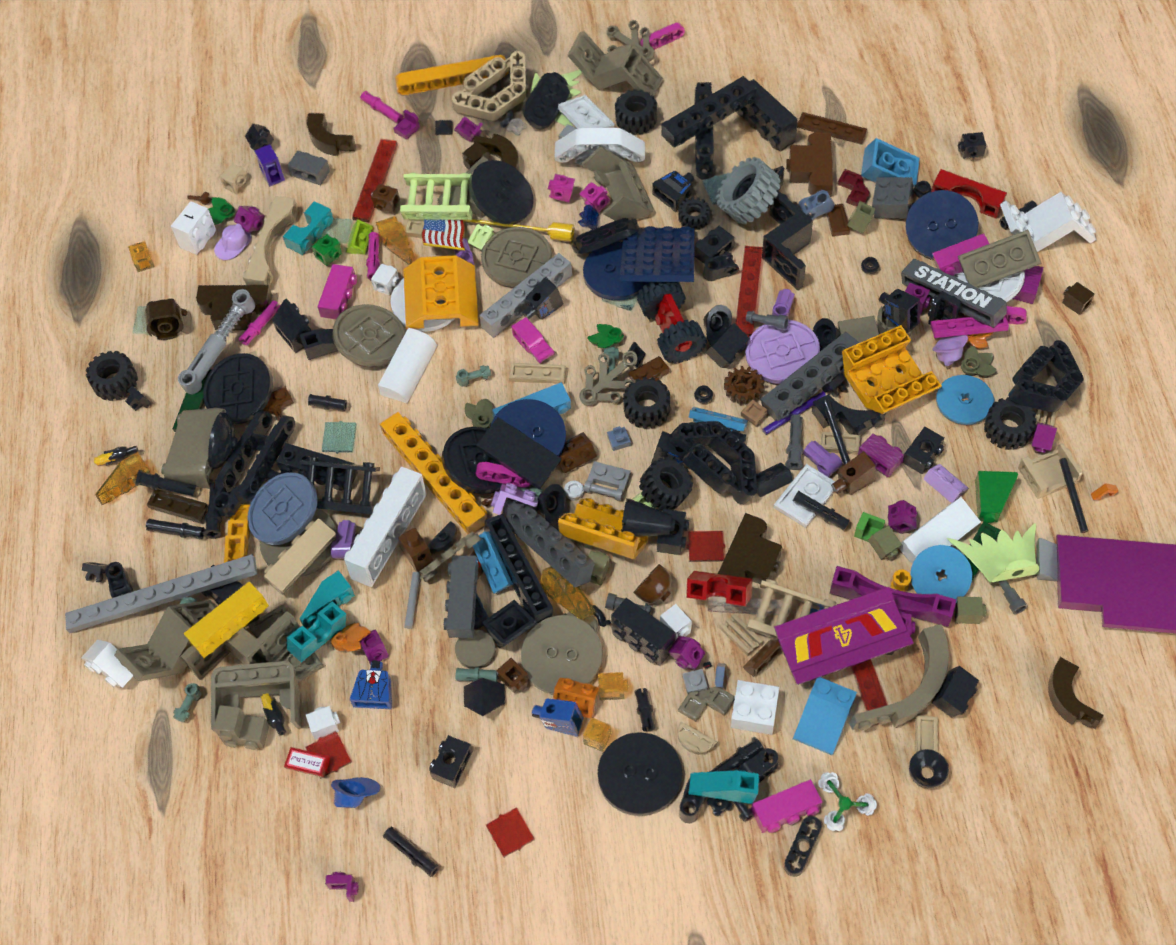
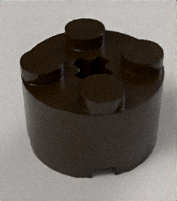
[145,298,184,340]

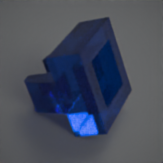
[578,204,600,230]

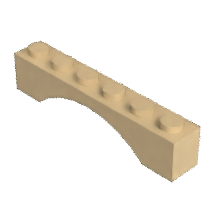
[243,196,298,287]

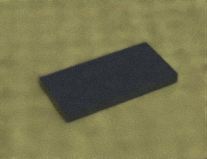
[476,417,562,489]

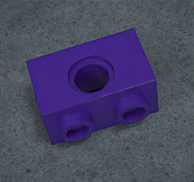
[254,144,285,187]

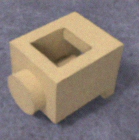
[220,163,247,195]

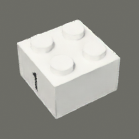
[171,201,216,255]
[731,680,779,735]

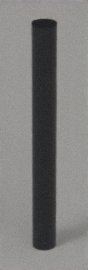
[822,399,850,465]
[1059,458,1089,533]

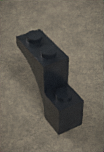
[811,394,886,435]

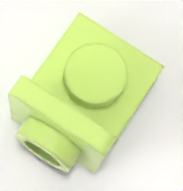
[468,224,494,250]

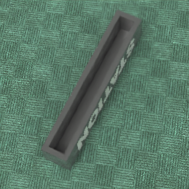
[901,258,1007,328]

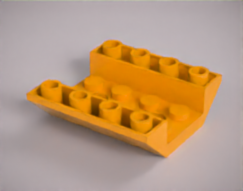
[403,255,479,329]
[842,325,942,414]
[558,498,649,559]

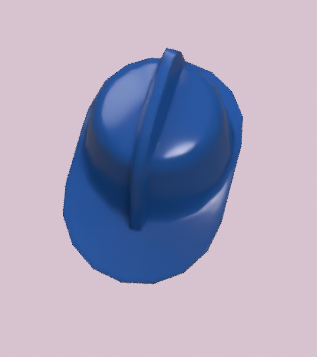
[331,777,380,808]

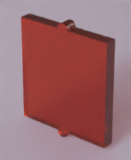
[687,531,725,562]
[305,731,352,779]
[486,807,535,858]

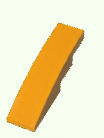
[224,505,250,563]

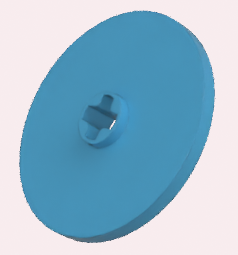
[936,375,994,425]
[910,545,972,599]

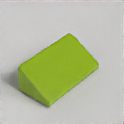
[346,219,373,255]

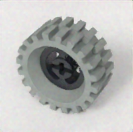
[716,157,780,224]

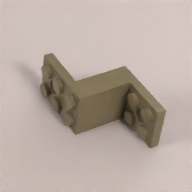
[567,31,663,96]
[114,600,217,682]
[181,611,300,680]

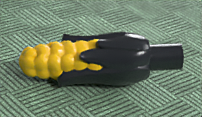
[94,446,139,466]
[261,693,286,736]

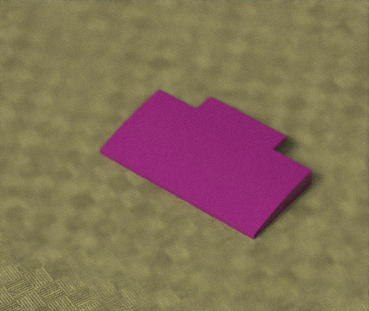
[1056,535,1176,634]

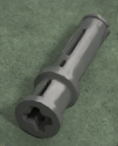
[785,415,803,470]

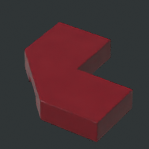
[837,169,870,206]

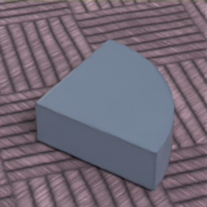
[715,663,725,687]

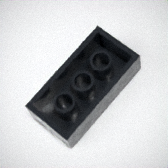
[737,79,798,151]

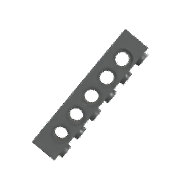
[760,332,860,421]
[503,500,595,587]

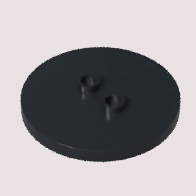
[469,160,534,225]
[203,353,273,425]
[442,427,506,494]
[597,732,682,816]

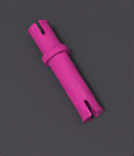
[360,91,404,124]
[366,232,380,280]
[239,300,281,346]

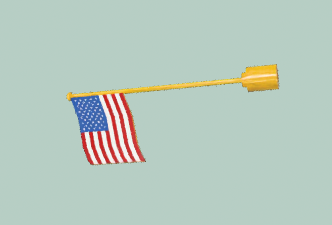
[422,219,575,250]

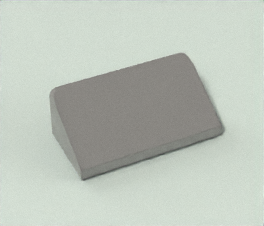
[1036,538,1058,581]

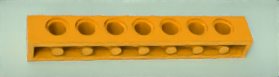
[380,412,488,535]

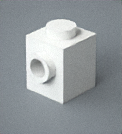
[371,263,400,295]
[660,604,692,641]
[306,706,340,740]

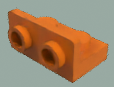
[553,677,599,719]

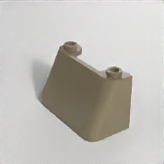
[161,408,226,489]

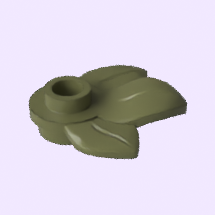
[961,346,997,376]
[464,399,494,428]

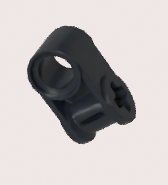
[703,252,739,281]
[105,562,134,598]
[738,748,778,783]
[679,779,706,824]

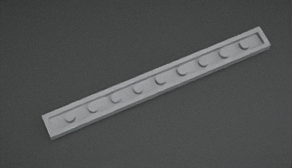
[65,554,257,633]

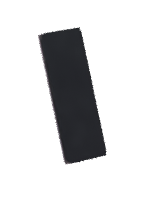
[756,463,793,497]

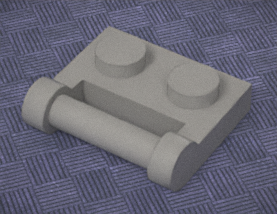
[584,461,631,501]

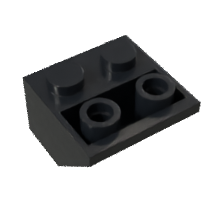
[272,298,312,353]

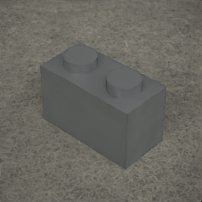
[288,150,330,186]

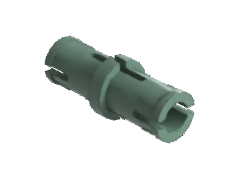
[455,667,498,682]

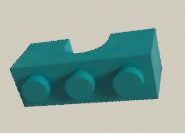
[283,201,334,256]
[287,601,346,663]

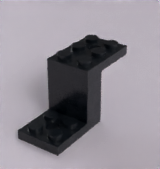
[762,190,813,291]

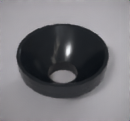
[909,749,949,789]

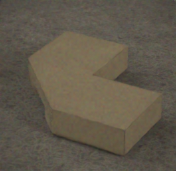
[678,687,735,722]

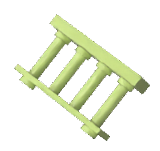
[400,173,472,220]

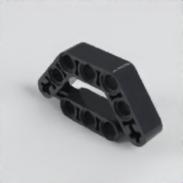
[1008,340,1084,412]
[669,421,757,504]

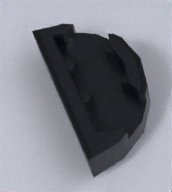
[427,521,457,554]

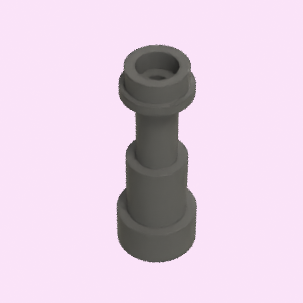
[746,311,788,330]
[995,580,1028,614]
[605,593,651,614]

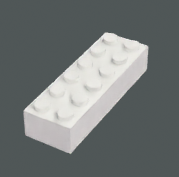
[344,466,427,587]

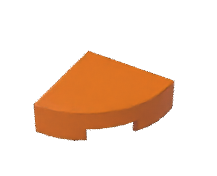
[1090,483,1119,500]

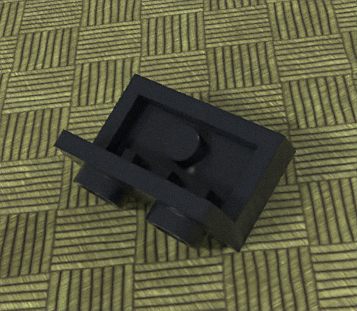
[928,291,961,325]

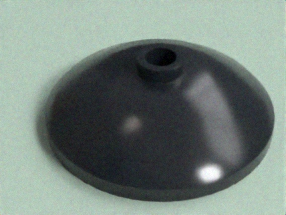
[208,412,238,469]

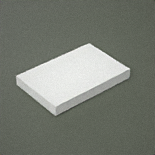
[558,95,615,128]
[773,464,835,528]

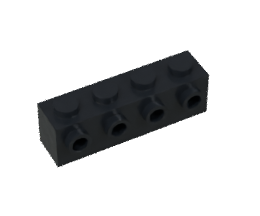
[276,443,358,491]

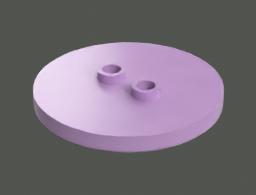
[745,320,820,384]

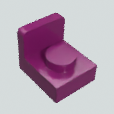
[393,109,420,140]
[359,629,389,665]

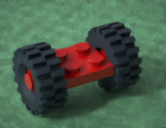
[637,282,707,364]

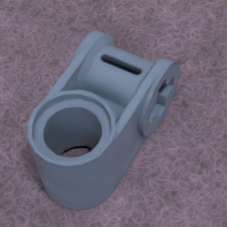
[798,190,834,220]

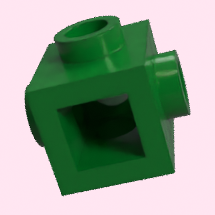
[312,234,342,266]

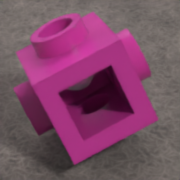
[547,173,575,203]
[580,182,611,213]

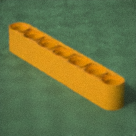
[395,55,509,95]

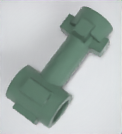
[604,347,619,380]
[456,365,491,387]
[173,683,202,722]

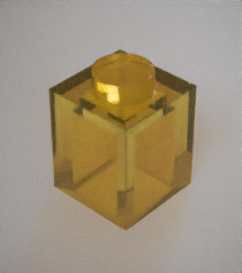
[128,241,155,272]
[598,672,628,700]
[583,717,611,752]

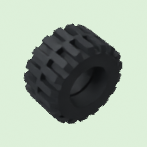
[615,89,657,135]
[86,351,138,401]
[623,377,670,429]
[984,397,1037,450]
[639,457,693,511]

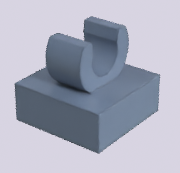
[607,426,631,451]

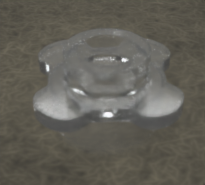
[507,118,527,135]

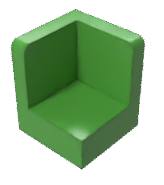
[854,512,885,542]

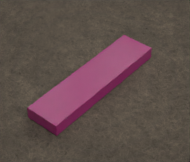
[930,316,1009,338]

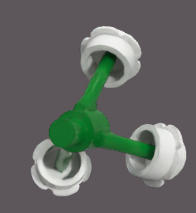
[818,772,877,831]

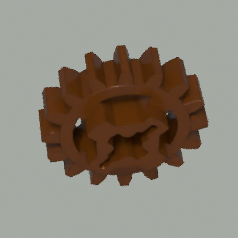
[724,366,765,405]

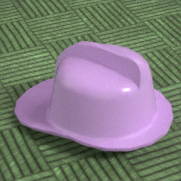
[214,223,251,260]
[932,335,968,366]

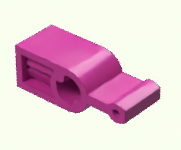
[511,317,554,363]

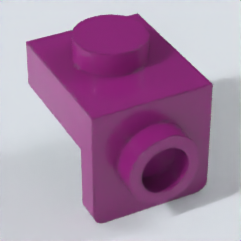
[454,116,483,142]
[325,872,359,902]

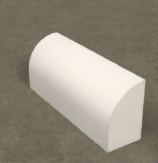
[378,328,437,404]
[899,497,981,564]

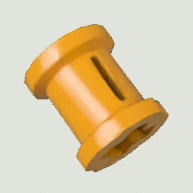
[890,569,911,592]

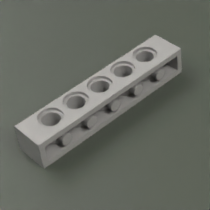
[479,253,572,338]

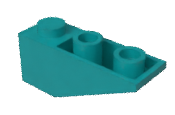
[299,570,355,628]
[689,770,759,804]

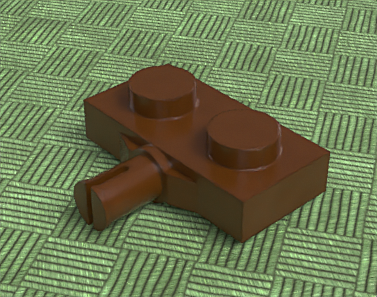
[628,356,670,385]
[262,386,293,421]

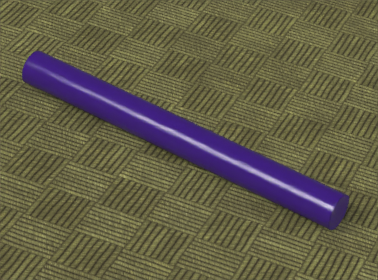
[762,391,826,435]

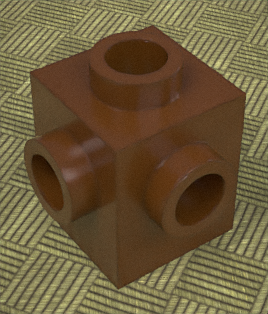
[371,184,400,213]

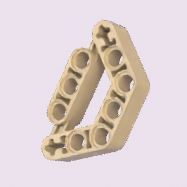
[452,51,526,121]

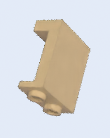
[1018,443,1083,499]

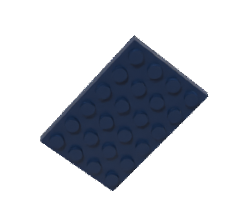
[620,226,694,282]

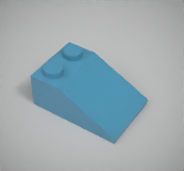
[861,138,920,187]
[793,677,857,755]

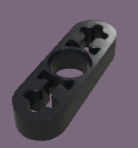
[784,816,822,877]

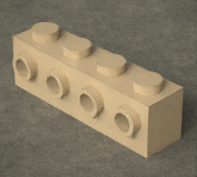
[264,518,336,595]

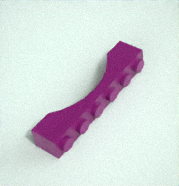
[830,566,957,627]

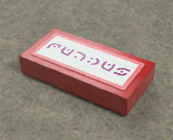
[284,747,330,778]

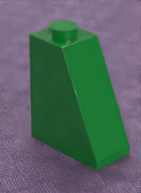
[975,471,1018,523]

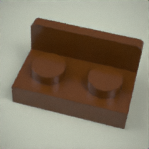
[559,432,597,473]

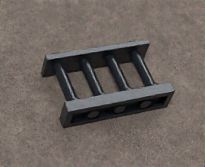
[300,456,380,514]

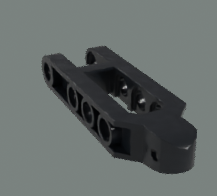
[695,82,714,180]
[213,411,295,517]

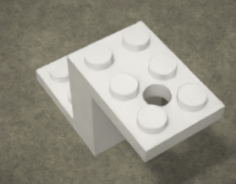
[1000,192,1097,252]

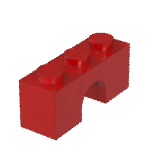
[686,571,753,606]

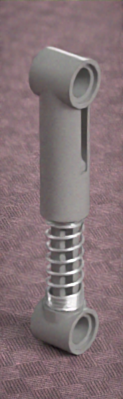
[178,289,255,394]

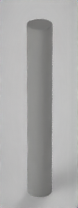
[404,572,420,629]

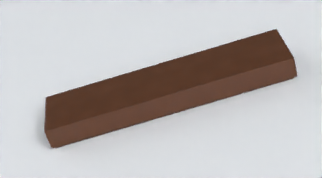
[797,112,867,145]

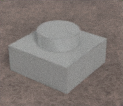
[682,669,708,695]

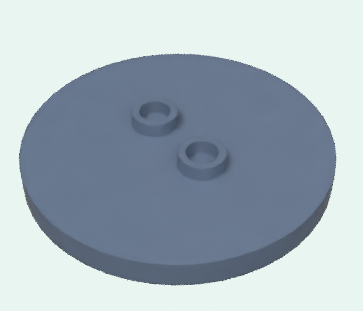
[248,472,317,545]

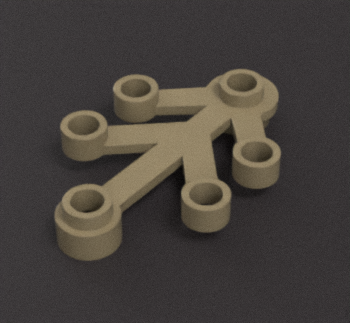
[607,20,655,62]
[579,351,637,406]
[419,531,481,582]

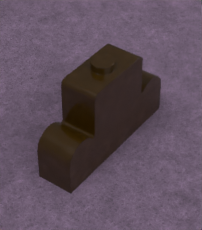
[196,285,272,331]
[718,513,782,584]

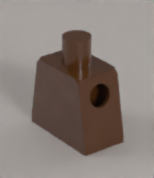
[831,451,875,495]
[398,528,433,574]

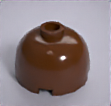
[634,564,672,603]

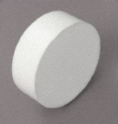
[564,481,584,501]

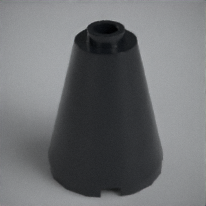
[621,498,675,537]

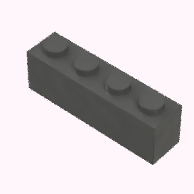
[444,556,478,638]

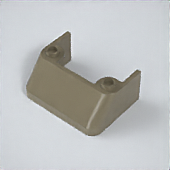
[581,146,654,221]
[211,661,301,734]

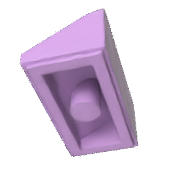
[924,464,968,503]

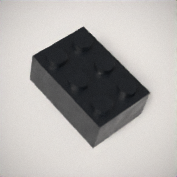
[611,597,675,666]

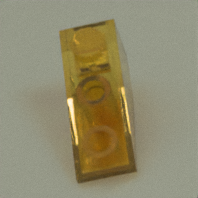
[376,216,415,265]
[95,452,151,505]
[540,566,596,620]

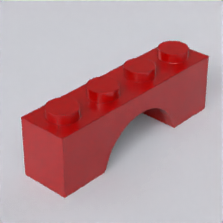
[931,169,1007,219]

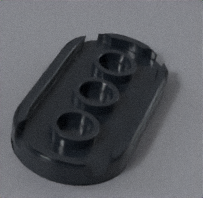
[523,72,570,129]
[571,218,639,254]

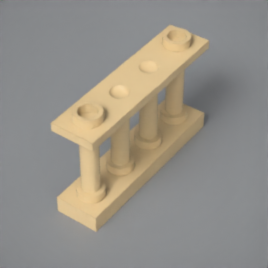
[746,579,837,640]

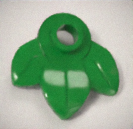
[208,197,235,225]
[587,324,624,348]

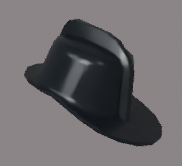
[703,305,732,345]
[813,318,841,351]
[537,484,569,531]

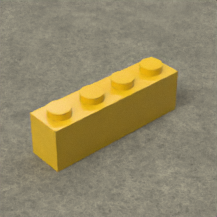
[183,581,269,658]

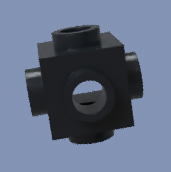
[245,123,274,151]
[958,132,986,159]

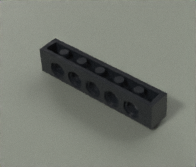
[661,76,756,148]
[484,513,553,627]

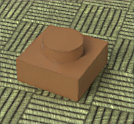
[741,399,767,426]

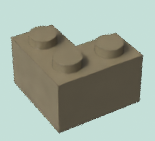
[214,705,269,750]

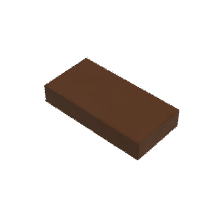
[826,204,850,237]

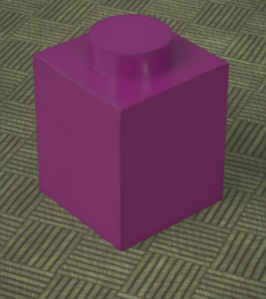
[1031,422,1057,453]

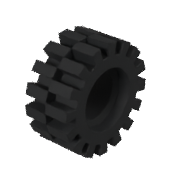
[678,197,710,230]

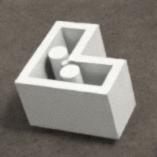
[81,639,133,688]

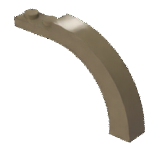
[849,624,949,730]

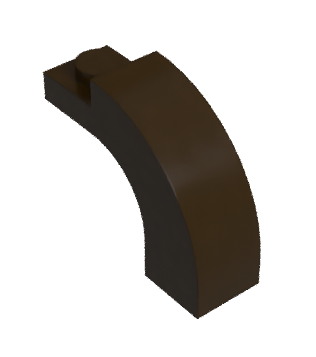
[307,113,356,156]
[474,134,519,171]
[1048,657,1104,729]

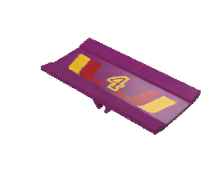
[774,587,914,685]

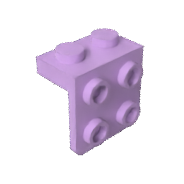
[491,483,538,515]

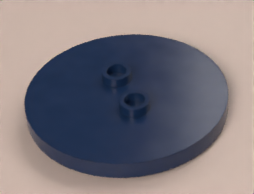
[905,190,979,260]
[583,242,650,301]
[491,399,566,456]

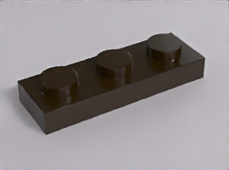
[147,489,208,523]

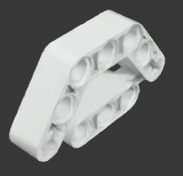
[555,128,645,165]

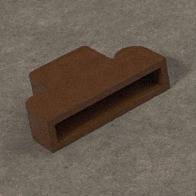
[786,132,833,197]

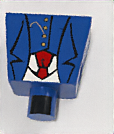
[350,660,392,710]
[532,698,584,737]

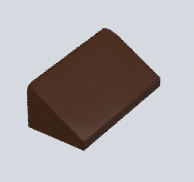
[743,640,781,677]

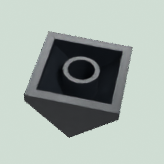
[482,600,537,648]

